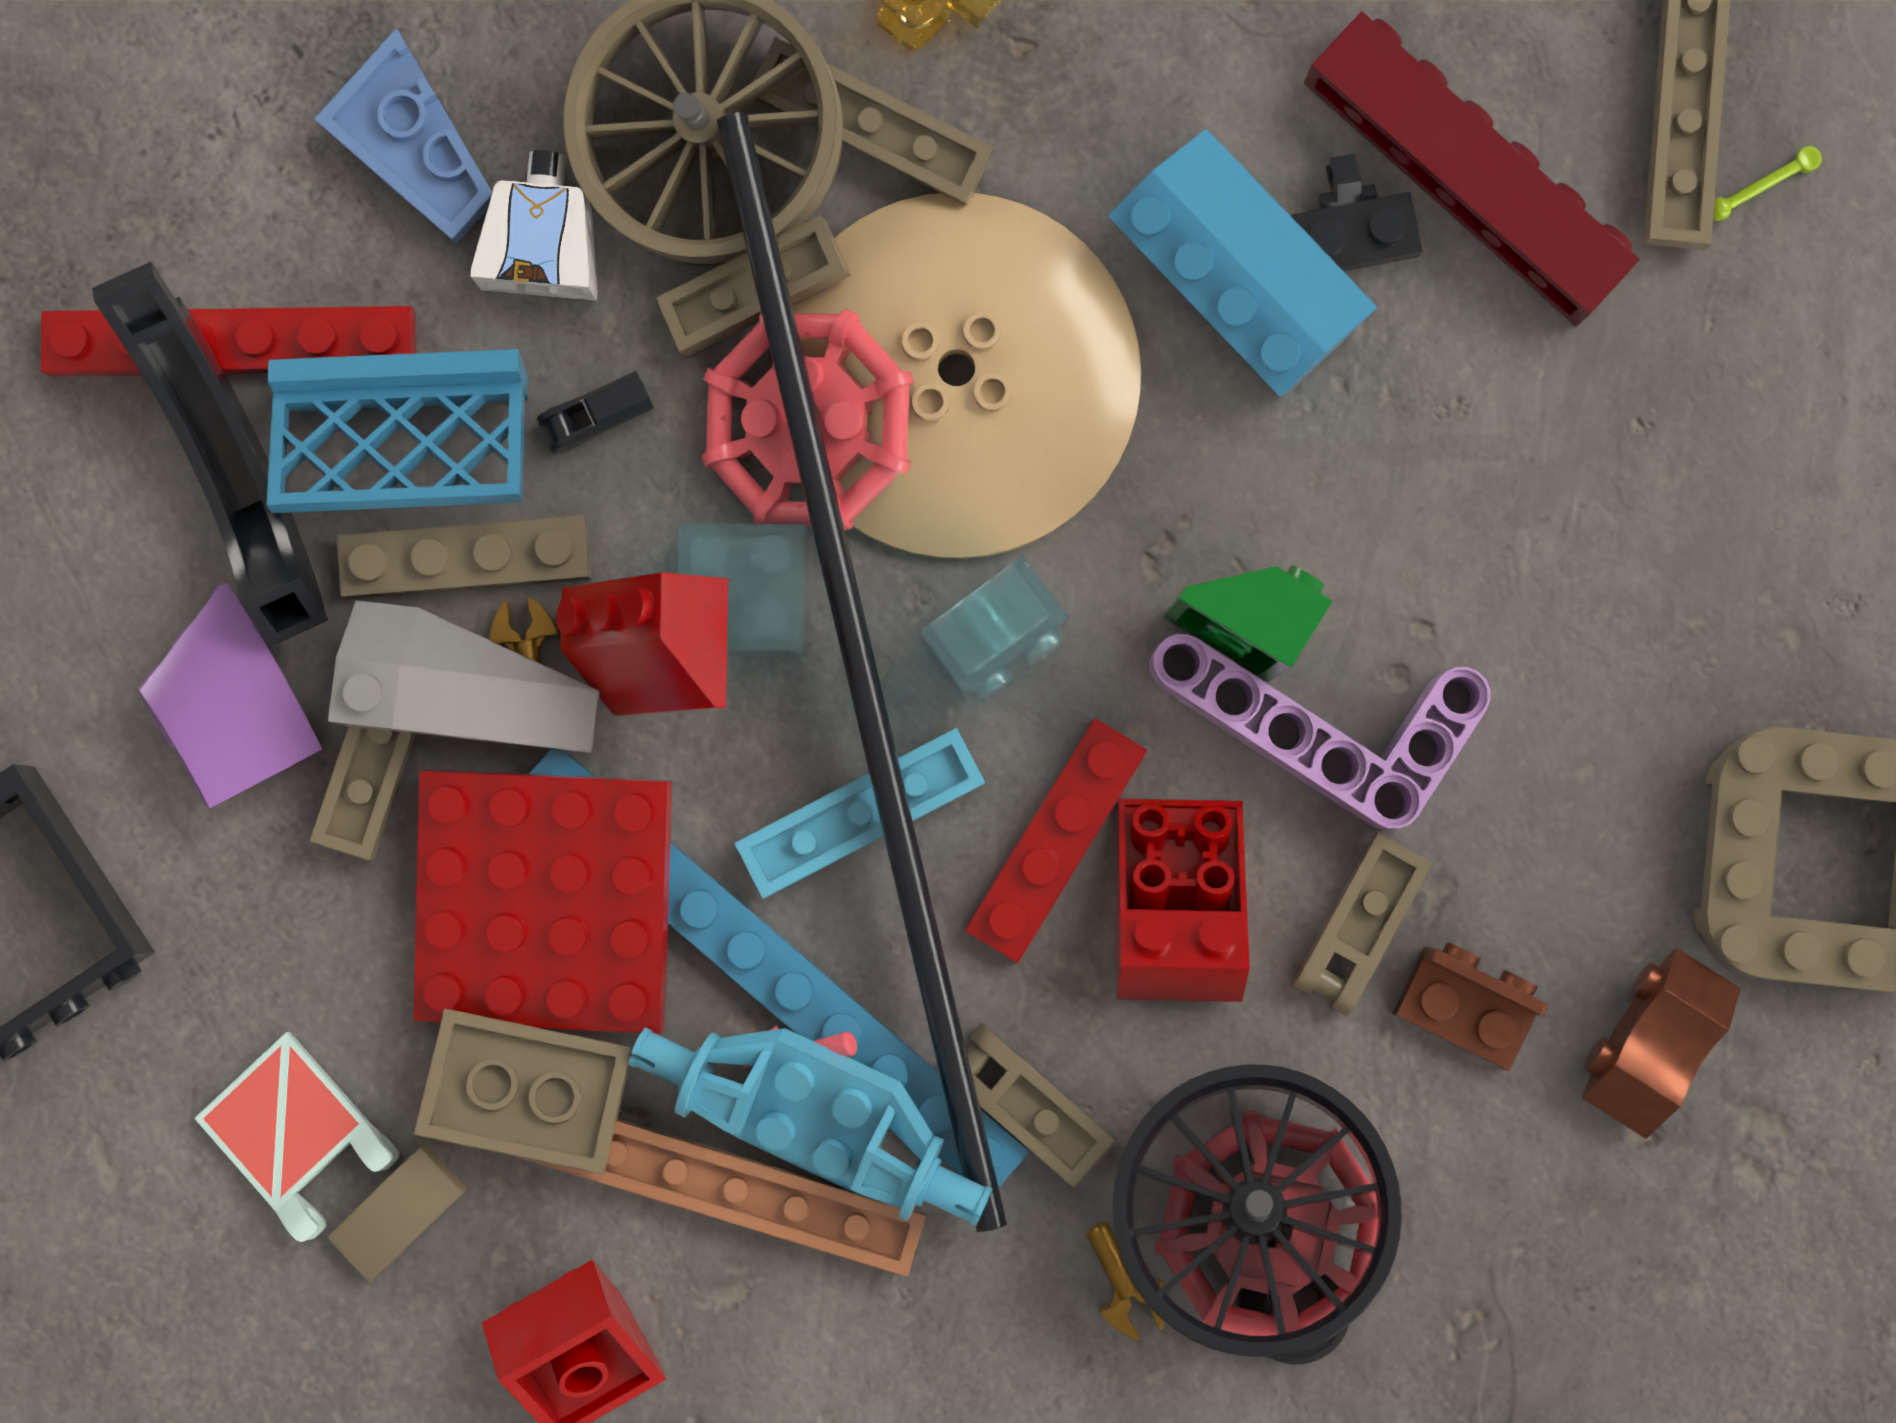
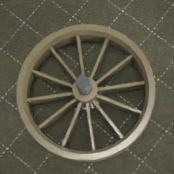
[564,0,844,265]

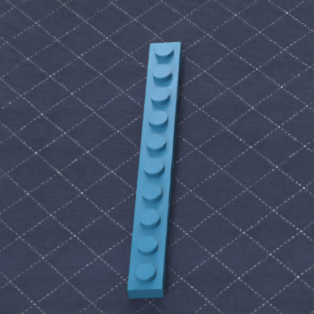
[529,749,1030,1187]

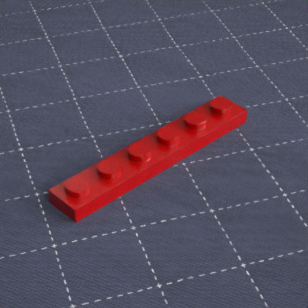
[41,306,416,377]

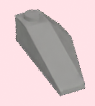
[328,600,600,753]

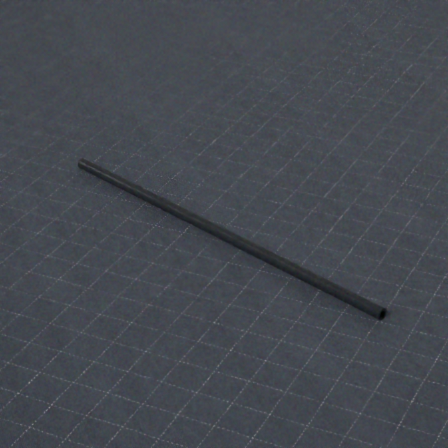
[717,112,1007,1232]

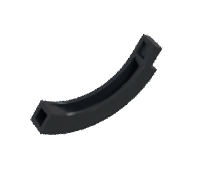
[92,262,328,647]

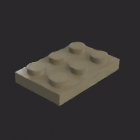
[414,1008,632,1175]

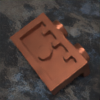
[1393,942,1549,1071]

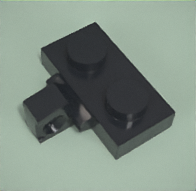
[1291,153,1423,271]

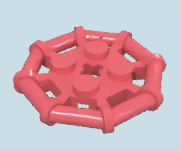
[701,309,914,531]
[1154,1109,1378,1336]

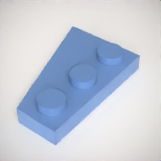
[314,28,492,245]

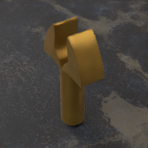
[489,596,560,664]
[1087,1222,1164,1341]

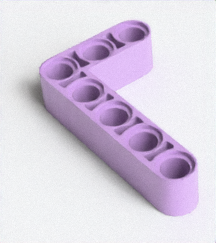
[1149,634,1491,829]

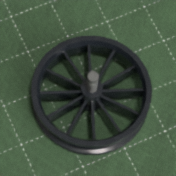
[1113,1064,1402,1357]

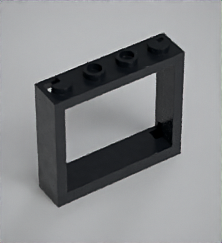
[0,764,155,1062]

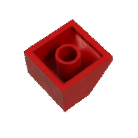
[481,1260,666,1423]

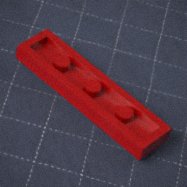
[965,718,1148,963]

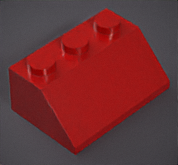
[556,572,728,716]

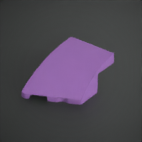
[137,582,323,808]

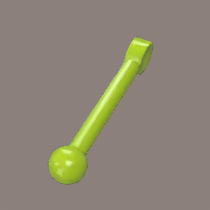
[1713,146,1822,221]

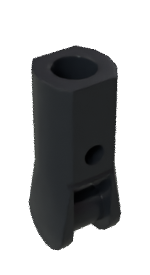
[537,371,654,455]

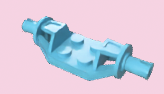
[628,1028,992,1227]

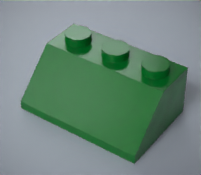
[1164,566,1333,682]

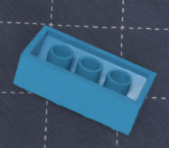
[1108,128,1378,397]

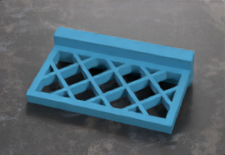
[267,349,529,513]

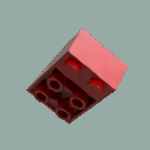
[1116,798,1250,1002]

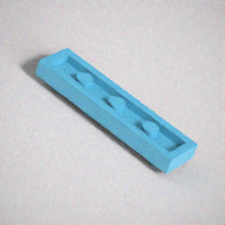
[734,728,985,899]

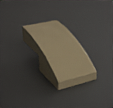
[327,1143,468,1283]

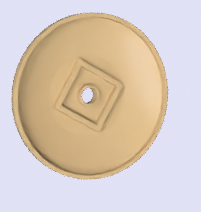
[772,193,1141,560]

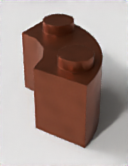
[1582,948,1741,1139]

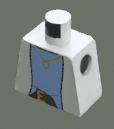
[470,150,598,301]

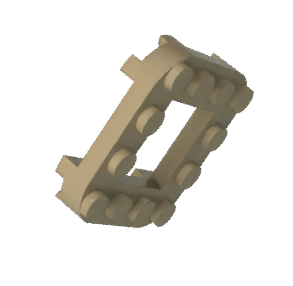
[1694,727,1896,993]

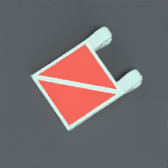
[194,1032,400,1242]

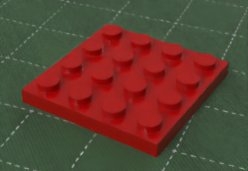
[413,769,672,1034]

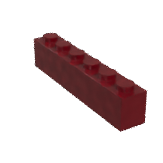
[1304,11,1640,327]

